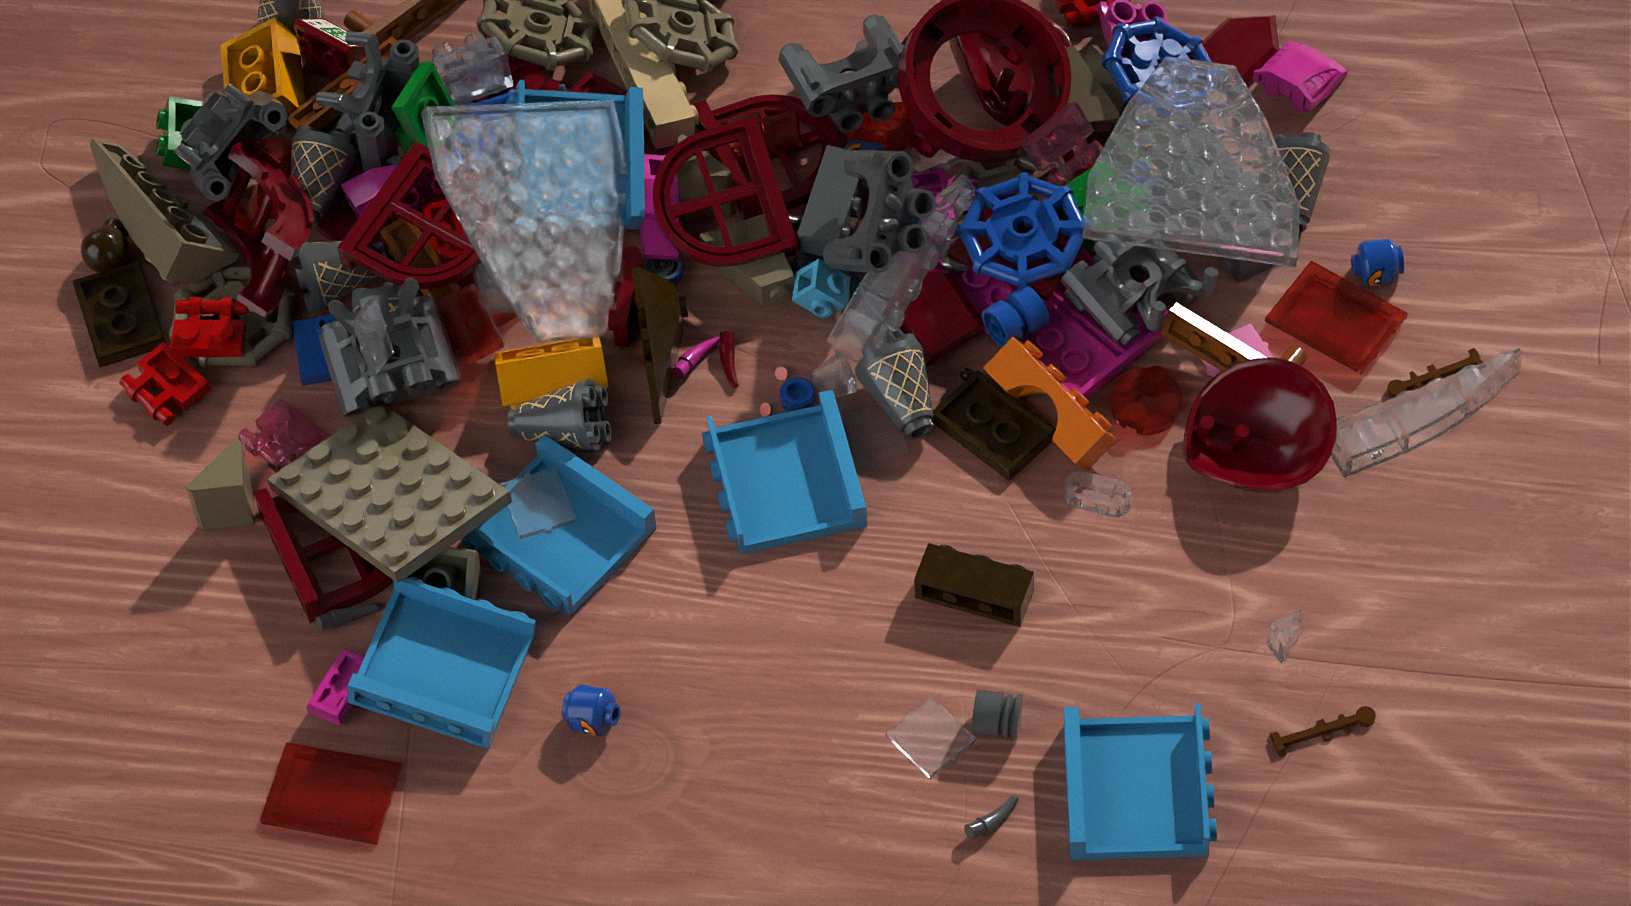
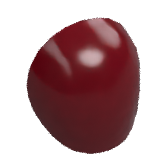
[949,7,1072,126]
[1183,357,1337,493]

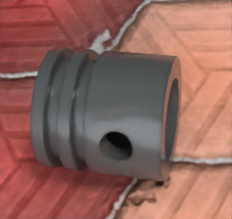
[972,689,1023,739]

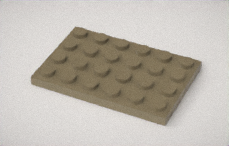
[267,404,512,583]

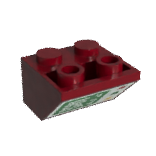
[293,18,366,82]

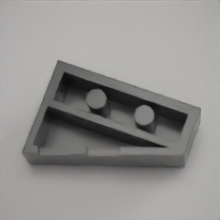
[797,145,869,256]

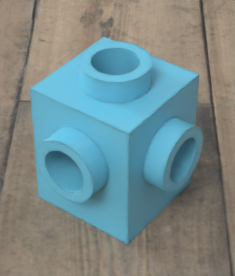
[792,259,851,319]

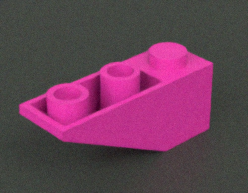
[640,154,679,260]
[340,156,456,219]

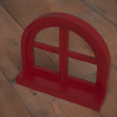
[693,94,839,220]
[652,116,798,267]
[337,141,496,289]
[253,487,394,623]

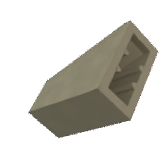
[1046,46,1120,139]
[700,214,795,307]

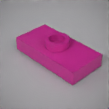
[306,648,364,726]

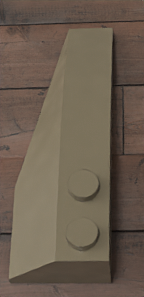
[90,139,239,284]

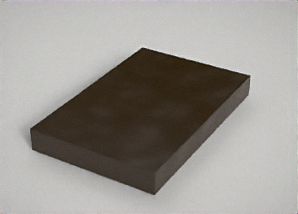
[72,260,166,368]
[932,370,1056,481]

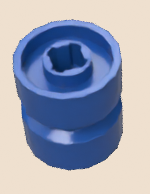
[982,285,1049,348]

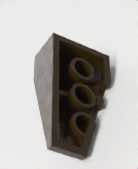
[631,267,688,424]

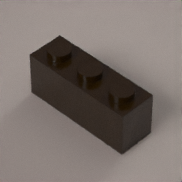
[914,543,1034,627]

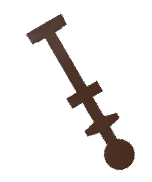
[1387,348,1486,399]
[1269,706,1376,757]

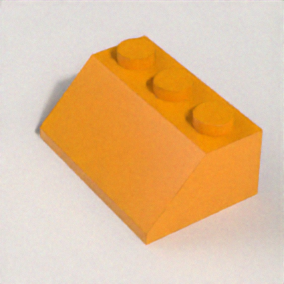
[220,17,305,115]
[494,335,609,409]

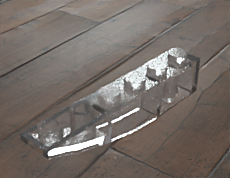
[826,174,976,363]
[1331,348,1523,478]

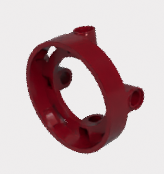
[898,0,1072,163]

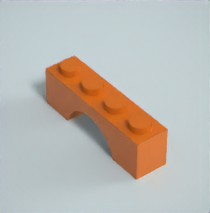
[983,337,1117,471]

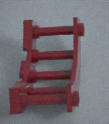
[203,137,314,318]

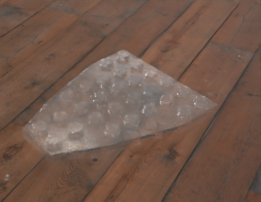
[1082,56,1300,267]
[421,100,629,342]

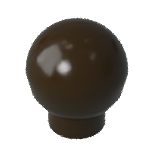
[81,218,129,273]

